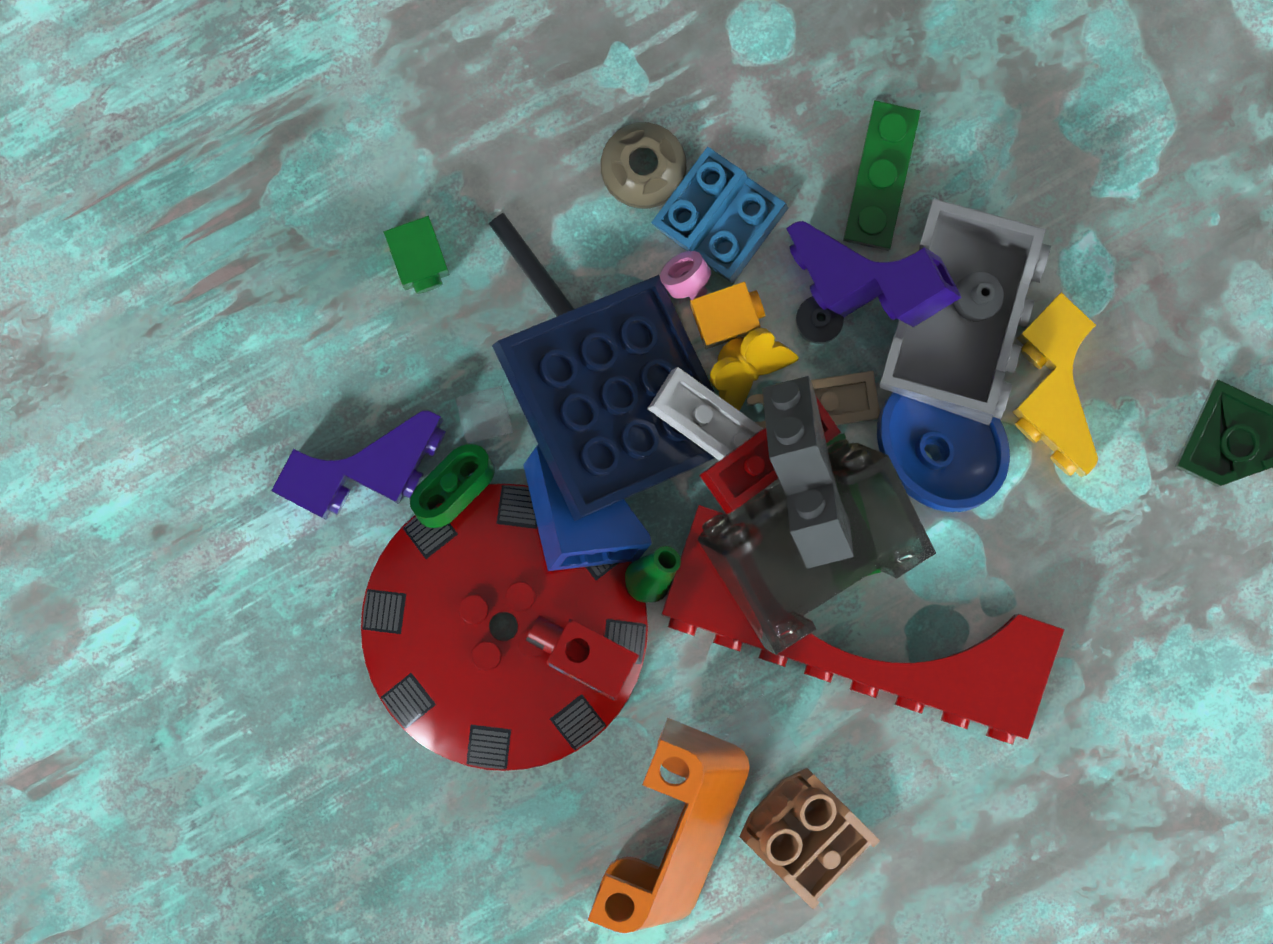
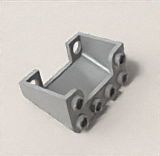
[879,198,1051,425]

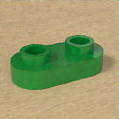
[410,444,495,528]

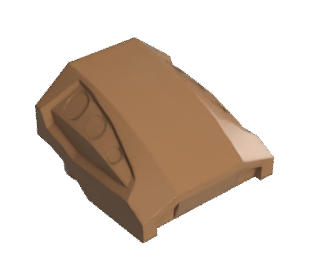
[739,768,880,909]

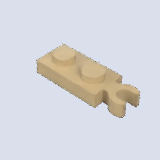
[746,371,880,428]

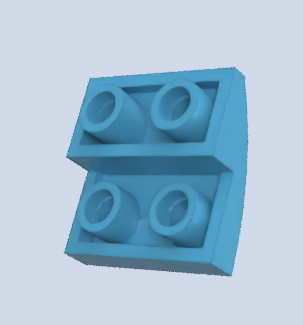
[651,146,788,284]

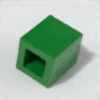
[383,216,450,294]

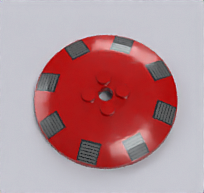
[361,483,648,771]

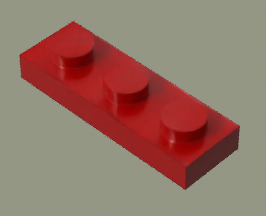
[699,395,841,514]

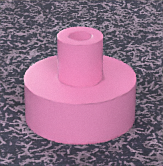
[660,251,711,300]

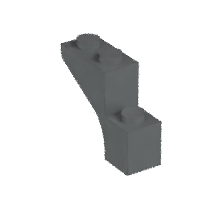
[762,376,854,569]

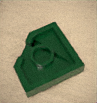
[1175,379,1273,487]

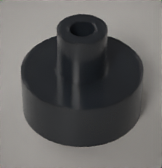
[795,296,844,344]

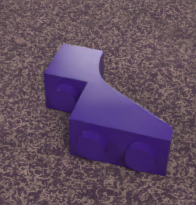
[786,221,962,327]
[271,411,446,520]

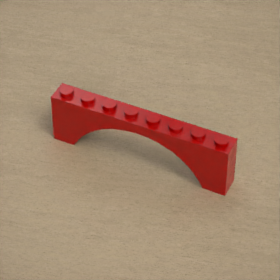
[661,505,1065,745]

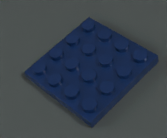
[492,275,716,521]

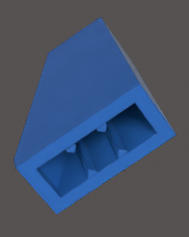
[523,445,652,571]

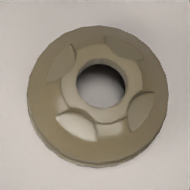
[601,122,687,209]

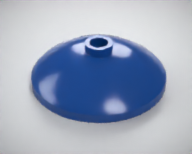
[877,392,1010,512]

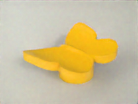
[710,328,799,411]

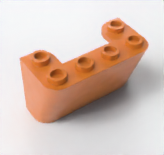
[588,718,750,933]

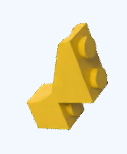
[1012,292,1098,477]

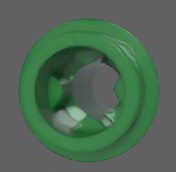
[625,546,681,603]

